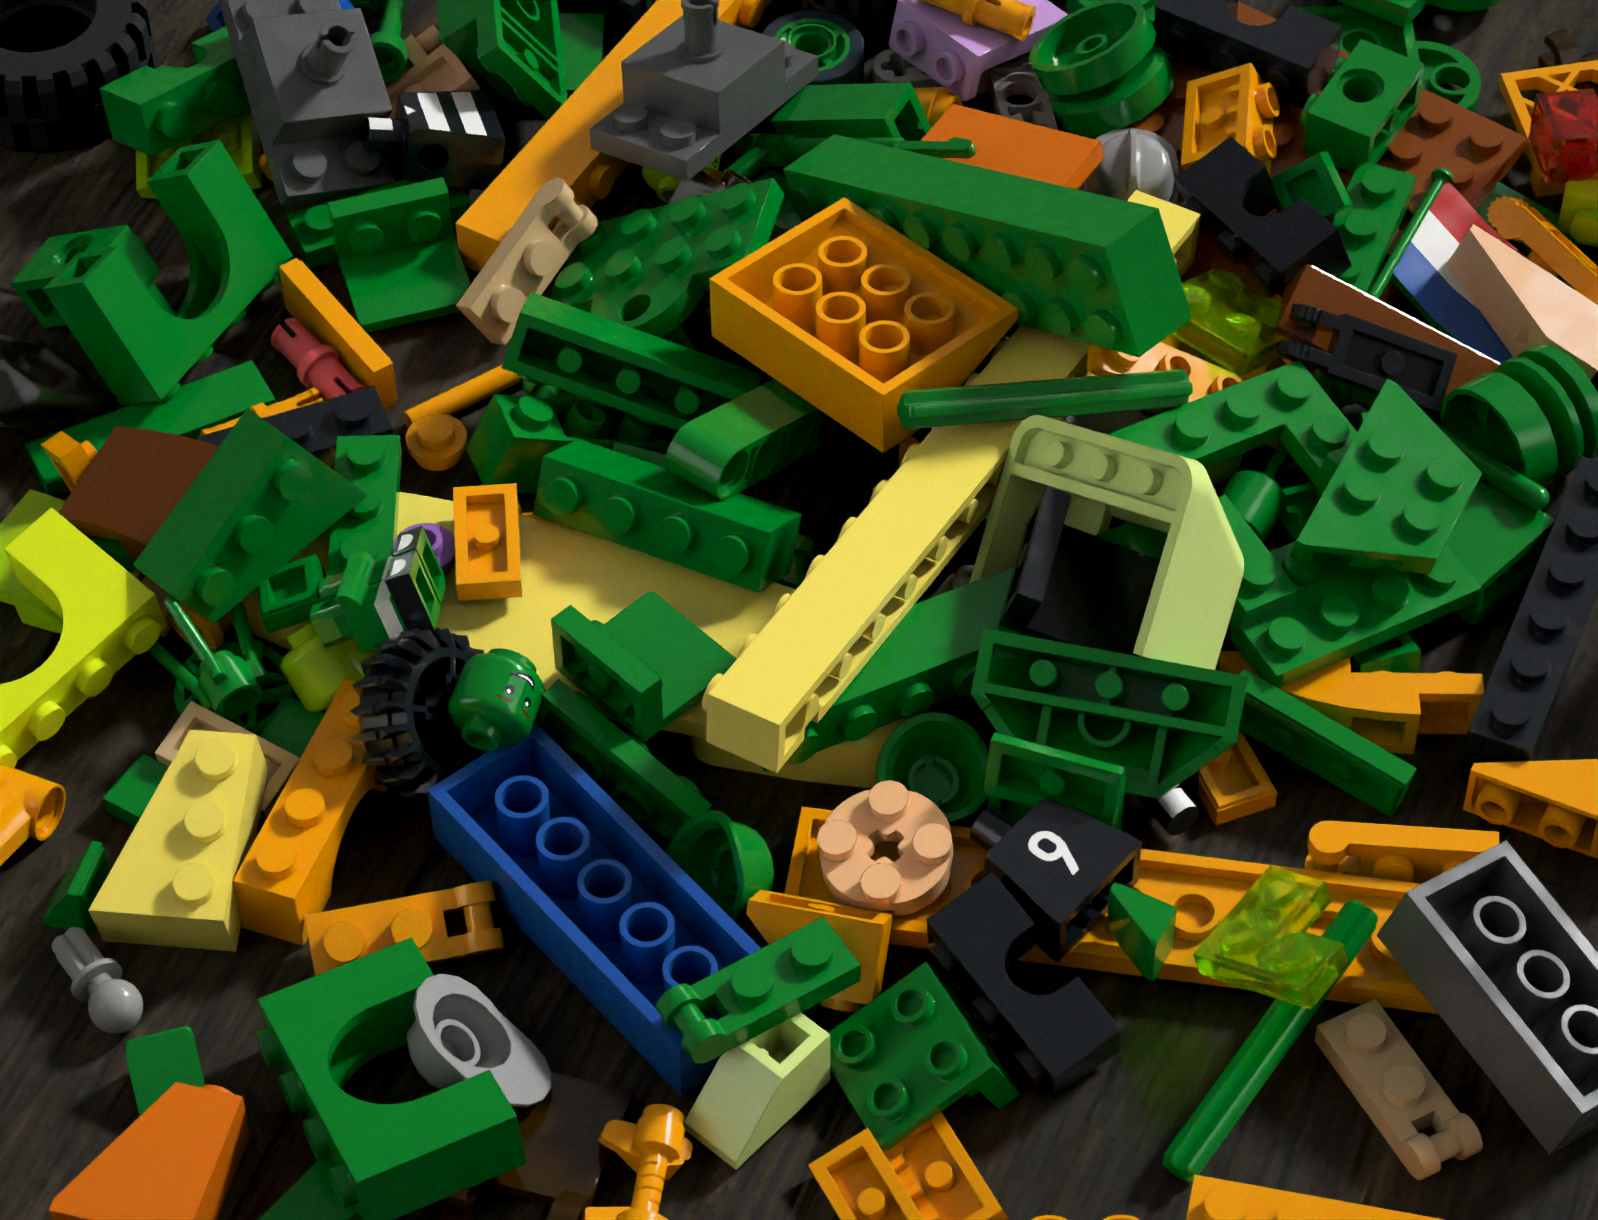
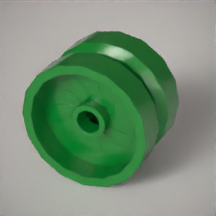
[1028,0,1177,137]

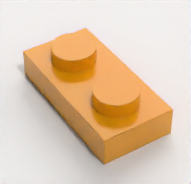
[453,483,522,601]

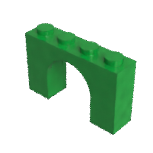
[43,140,293,406]
[255,937,527,1220]

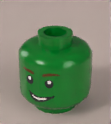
[448,648,545,752]

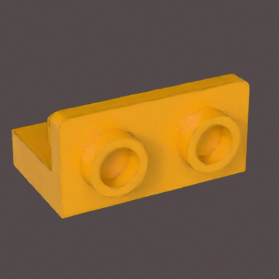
[1181,63,1280,176]

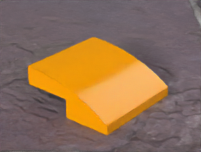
[808,1112,1008,1220]

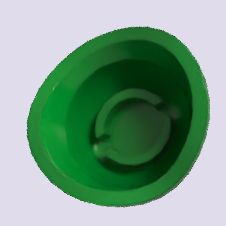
[876,712,989,823]
[666,810,774,924]

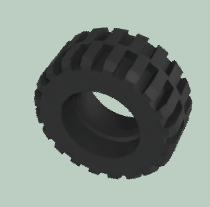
[0,0,157,153]

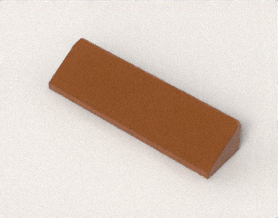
[1274,264,1501,417]

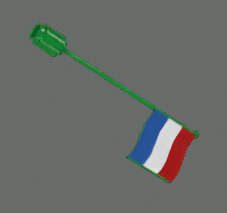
[1220,168,1529,545]

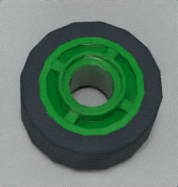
[762,10,864,107]

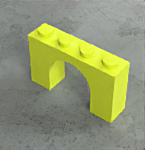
[0,507,167,768]

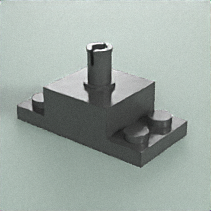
[219,0,395,207]
[590,0,818,181]

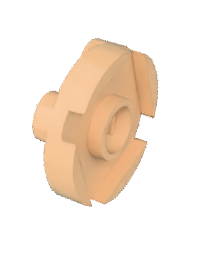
[817,780,954,917]

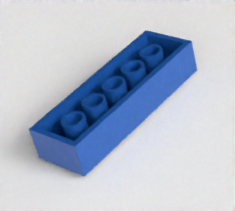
[427,722,761,1097]

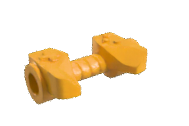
[581,1104,693,1220]

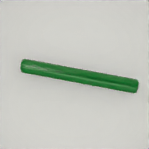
[897,369,1193,430]
[1163,900,1378,1183]

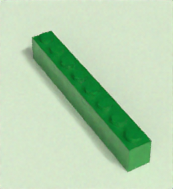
[762,522,1163,772]

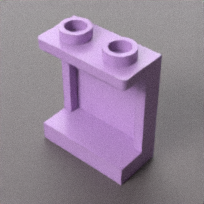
[889,0,1068,102]

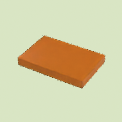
[920,104,1104,189]

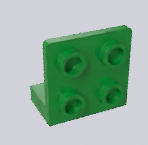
[327,177,471,333]
[551,591,737,743]
[828,962,1022,1150]

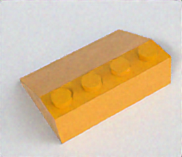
[709,197,1019,453]

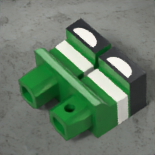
[310,526,447,654]

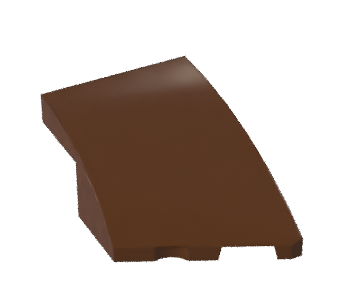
[59,426,219,572]

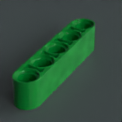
[665,379,851,500]

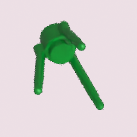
[148,596,268,719]

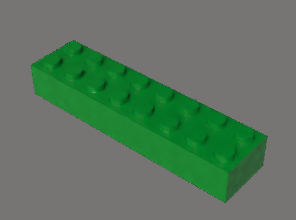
[783,134,1192,357]

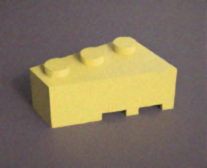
[88,730,268,952]

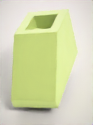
[684,1013,831,1170]

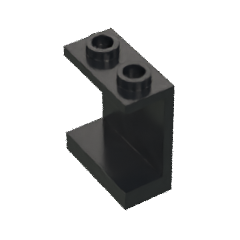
[998,486,1160,658]

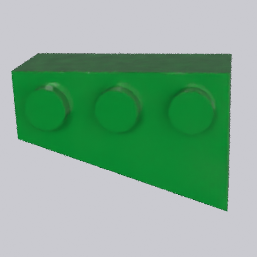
[133,408,368,623]

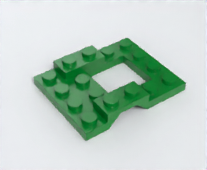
[1107,360,1482,688]

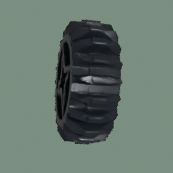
[349,627,487,806]

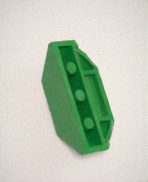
[971,628,1249,799]

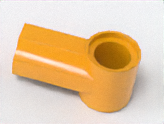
[0,764,66,866]

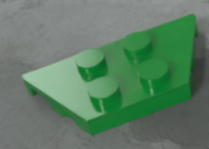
[1290,379,1482,574]

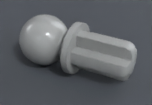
[52,927,143,1034]

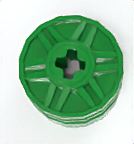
[1440,345,1598,491]

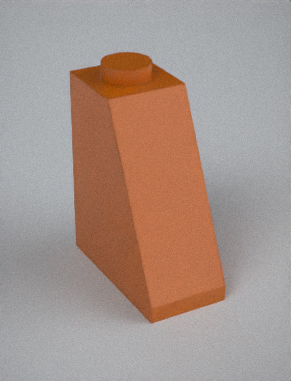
[49,1082,251,1220]

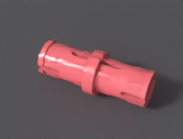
[270,318,366,400]

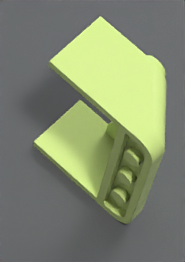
[969,415,1244,670]

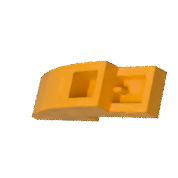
[1217,651,1484,754]

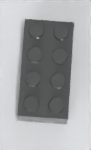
[1377,840,1598,1155]

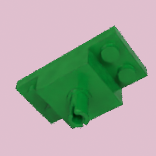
[437,0,568,120]

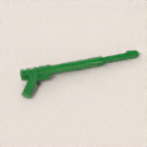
[723,133,977,179]

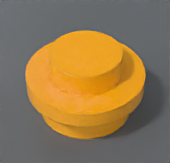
[406,414,468,471]

